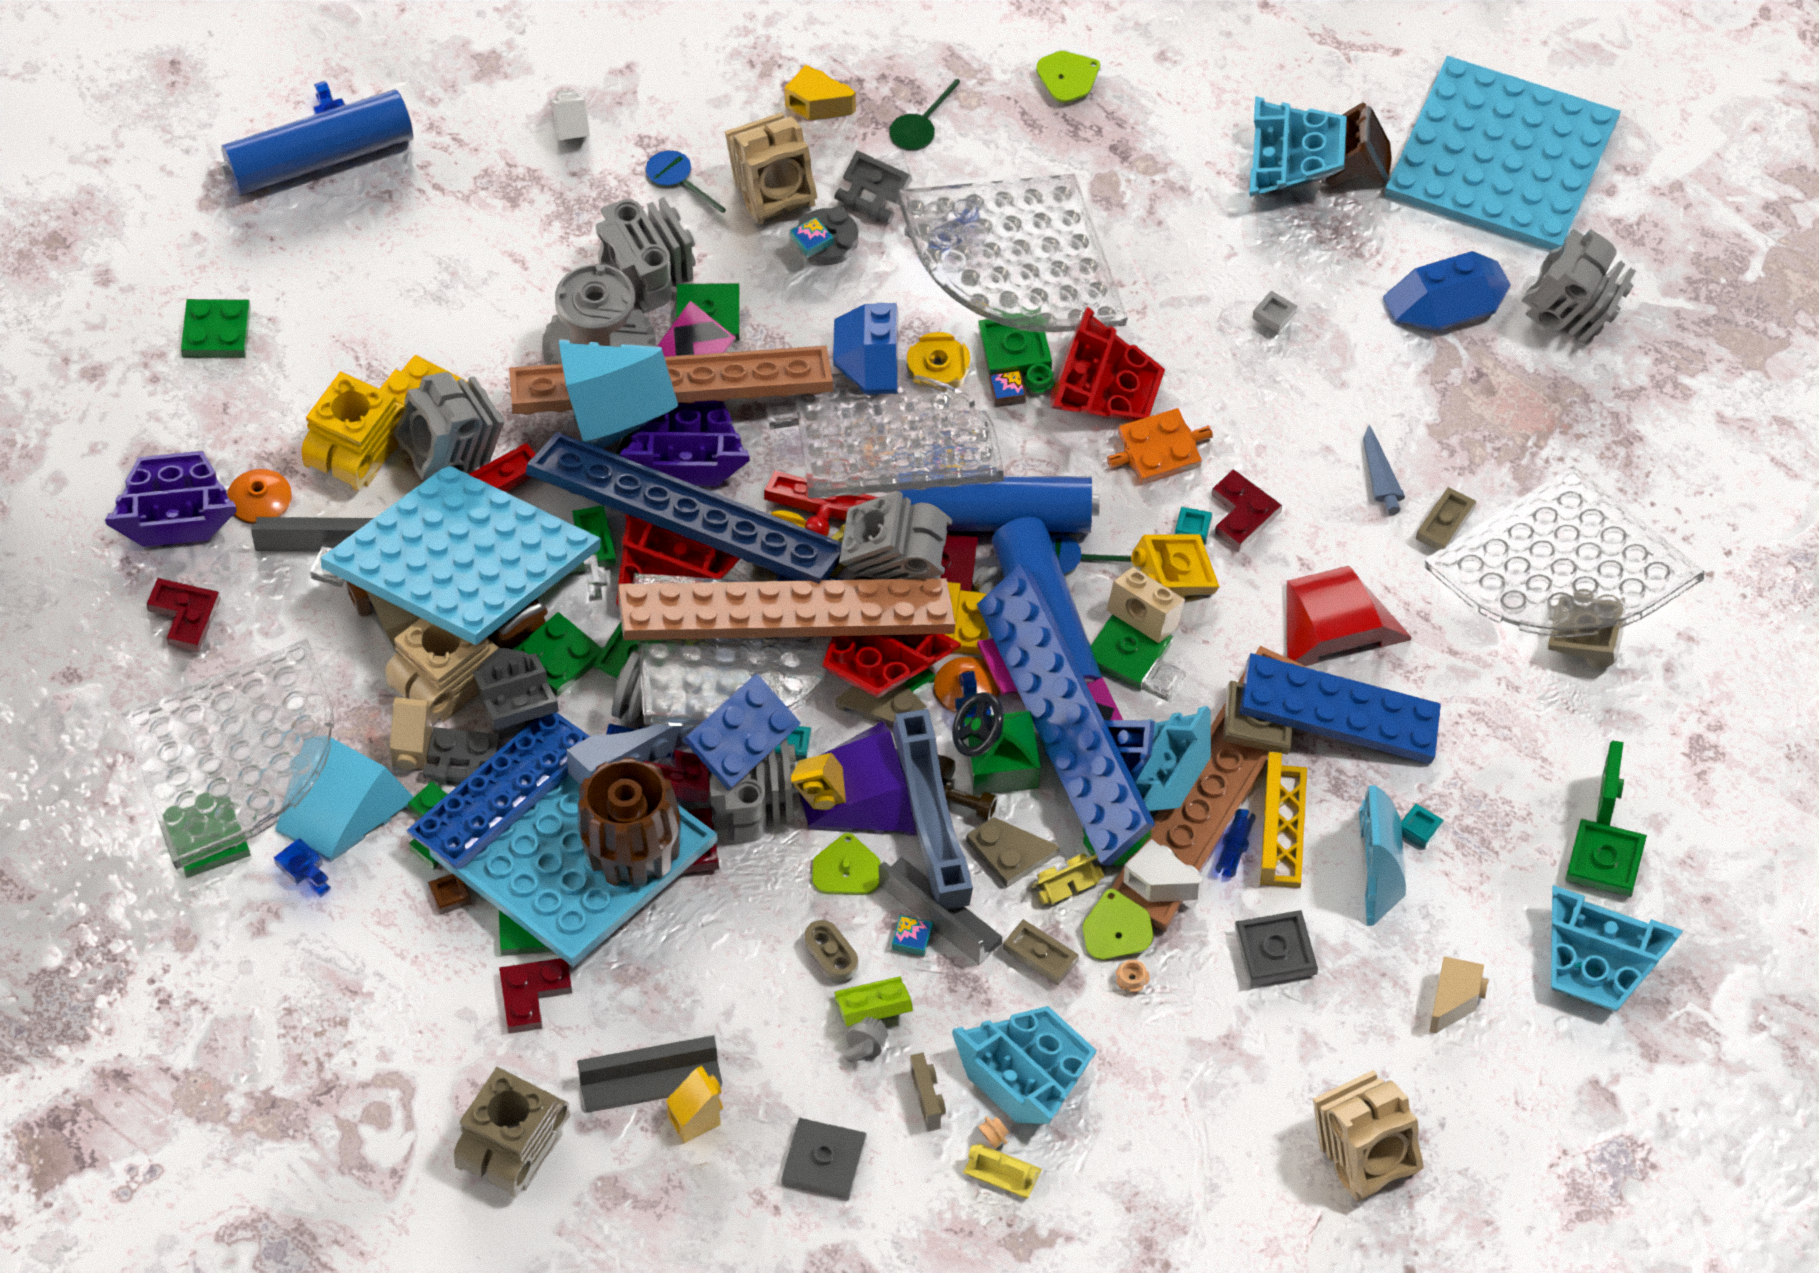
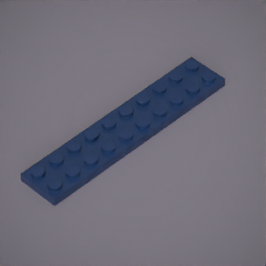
[526,432,842,584]

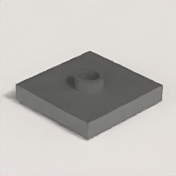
[1235,910,1318,986]
[781,1118,867,1200]

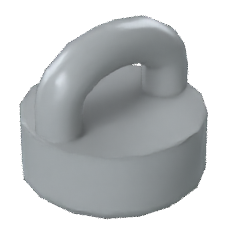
[972,566,1004,594]

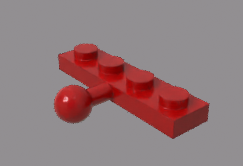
[468,443,536,492]
[764,470,879,537]

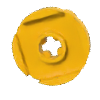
[907,332,970,391]

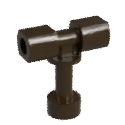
[911,755,998,821]

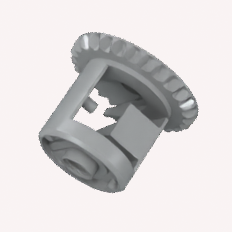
[542,264,656,365]

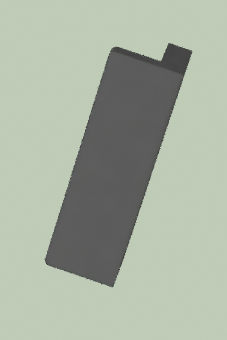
[251,517,374,552]
[879,857,1002,965]
[577,1035,722,1112]

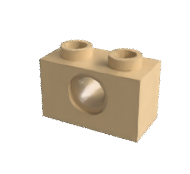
[1107,567,1185,643]

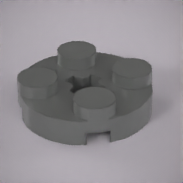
[797,206,858,265]

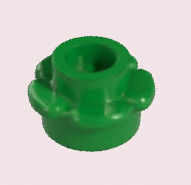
[1024,363,1055,393]

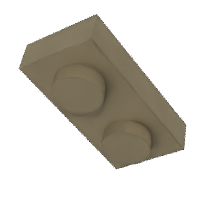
[1416,487,1476,553]
[1003,919,1079,985]
[910,1052,946,1132]

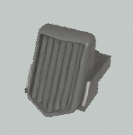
[473,648,559,739]

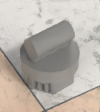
[845,1017,889,1062]

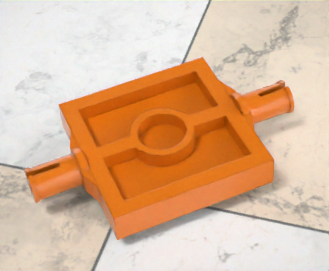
[1107,408,1213,485]

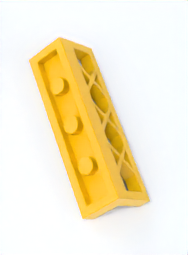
[1260,752,1307,888]

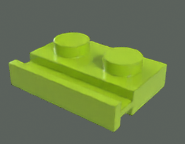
[834,976,913,1027]

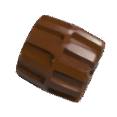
[577,757,681,888]

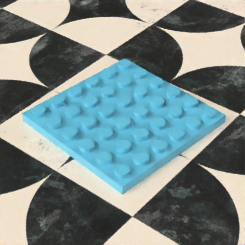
[1385,55,1621,250]
[321,466,601,645]
[429,775,718,967]

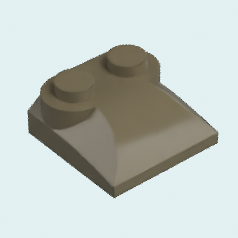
[1548,596,1626,668]

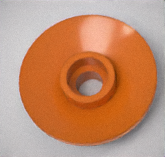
[227,469,292,524]
[934,657,1000,715]

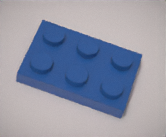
[683,673,802,790]

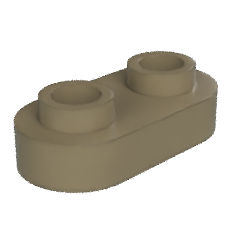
[805,920,858,981]

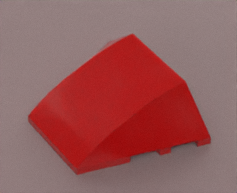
[1050,306,1165,421]
[616,514,741,607]
[1286,565,1412,666]
[822,634,961,698]

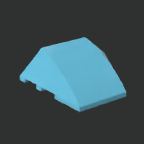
[1249,96,1347,197]
[559,340,678,449]
[1135,706,1211,811]
[275,737,413,862]
[1359,785,1406,926]
[1551,885,1684,1012]
[952,1006,1097,1124]

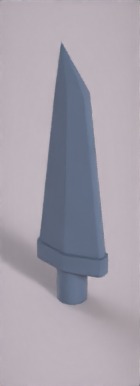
[1363,424,1405,515]

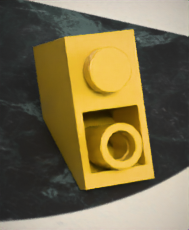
[784,64,856,120]
[791,753,846,810]
[666,1066,723,1143]

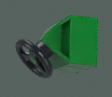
[952,692,1040,795]

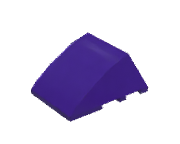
[620,400,750,486]
[105,451,237,547]
[799,721,915,836]

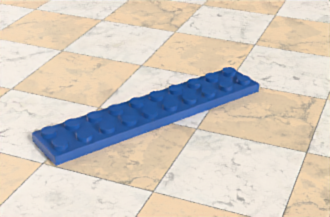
[976,564,1155,866]

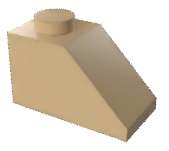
[390,697,432,770]
[1429,956,1489,1033]

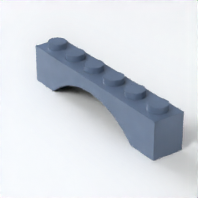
[567,661,748,785]
[893,709,973,910]

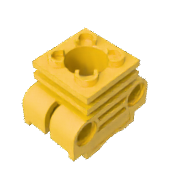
[301,371,405,491]

